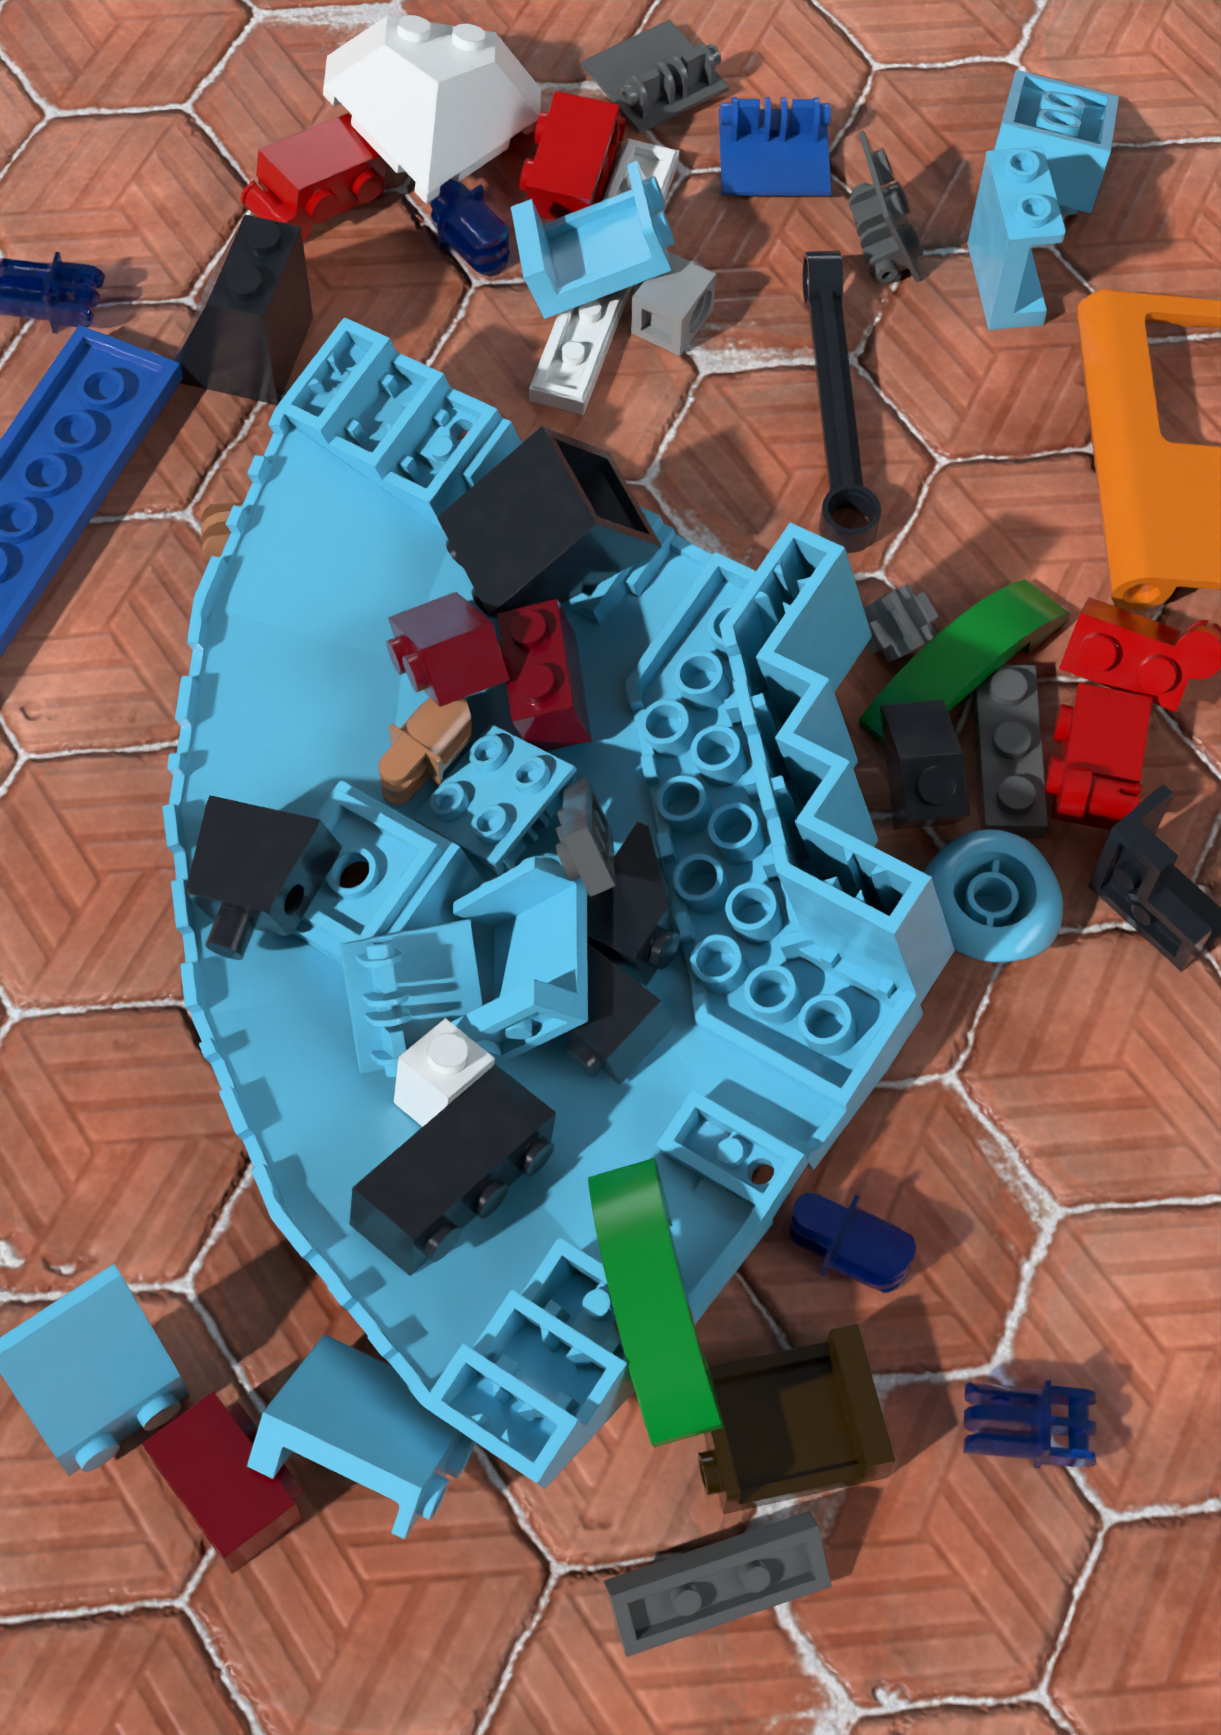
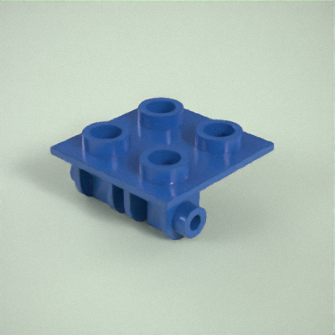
[718,97,831,196]

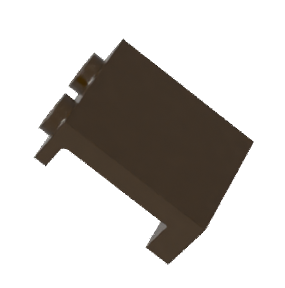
[698,1324,895,1514]

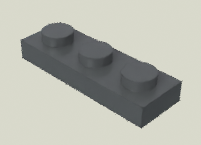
[972,665,1048,838]
[556,777,615,897]
[604,1511,832,1657]

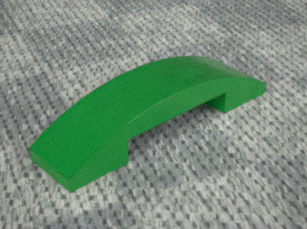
[859,579,1070,746]
[588,1158,724,1448]

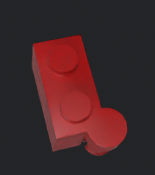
[520,91,626,220]
[240,113,387,242]
[1059,597,1221,712]
[1044,683,1153,831]

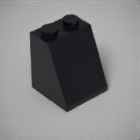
[174,214,313,405]
[437,426,662,618]

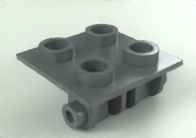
[581,20,729,134]
[849,131,923,283]

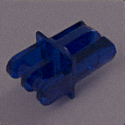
[430,179,510,277]
[0,252,105,334]
[789,1193,916,1293]
[963,1380,1096,1468]

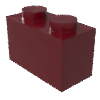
[386,592,510,707]
[497,599,592,752]
[141,1391,303,1574]

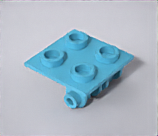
[413,724,577,877]
[340,919,483,1077]

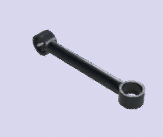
[802,250,881,553]

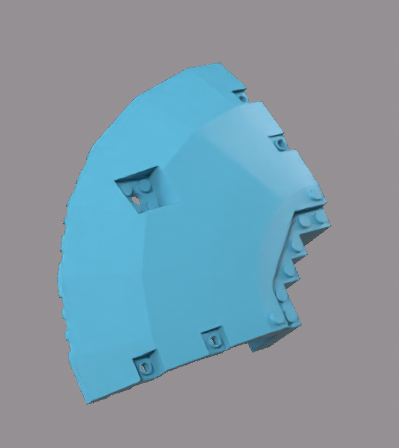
[162,317,955,1489]

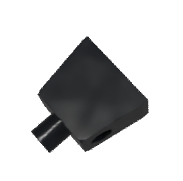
[187,795,342,960]

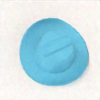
[923,829,1063,962]

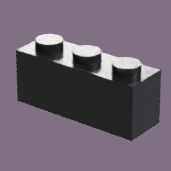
[349,1064,556,1276]

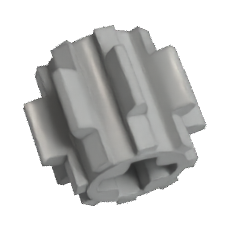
[864,583,939,663]

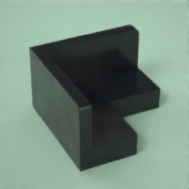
[1088,784,1221,972]

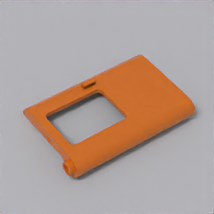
[1076,289,1221,610]

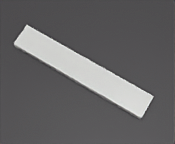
[529,138,679,415]

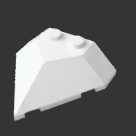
[323,15,541,204]

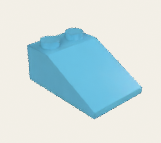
[994,70,1119,214]
[0,1264,190,1476]

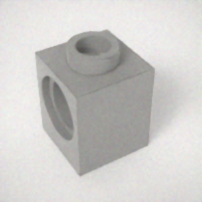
[631,251,716,357]

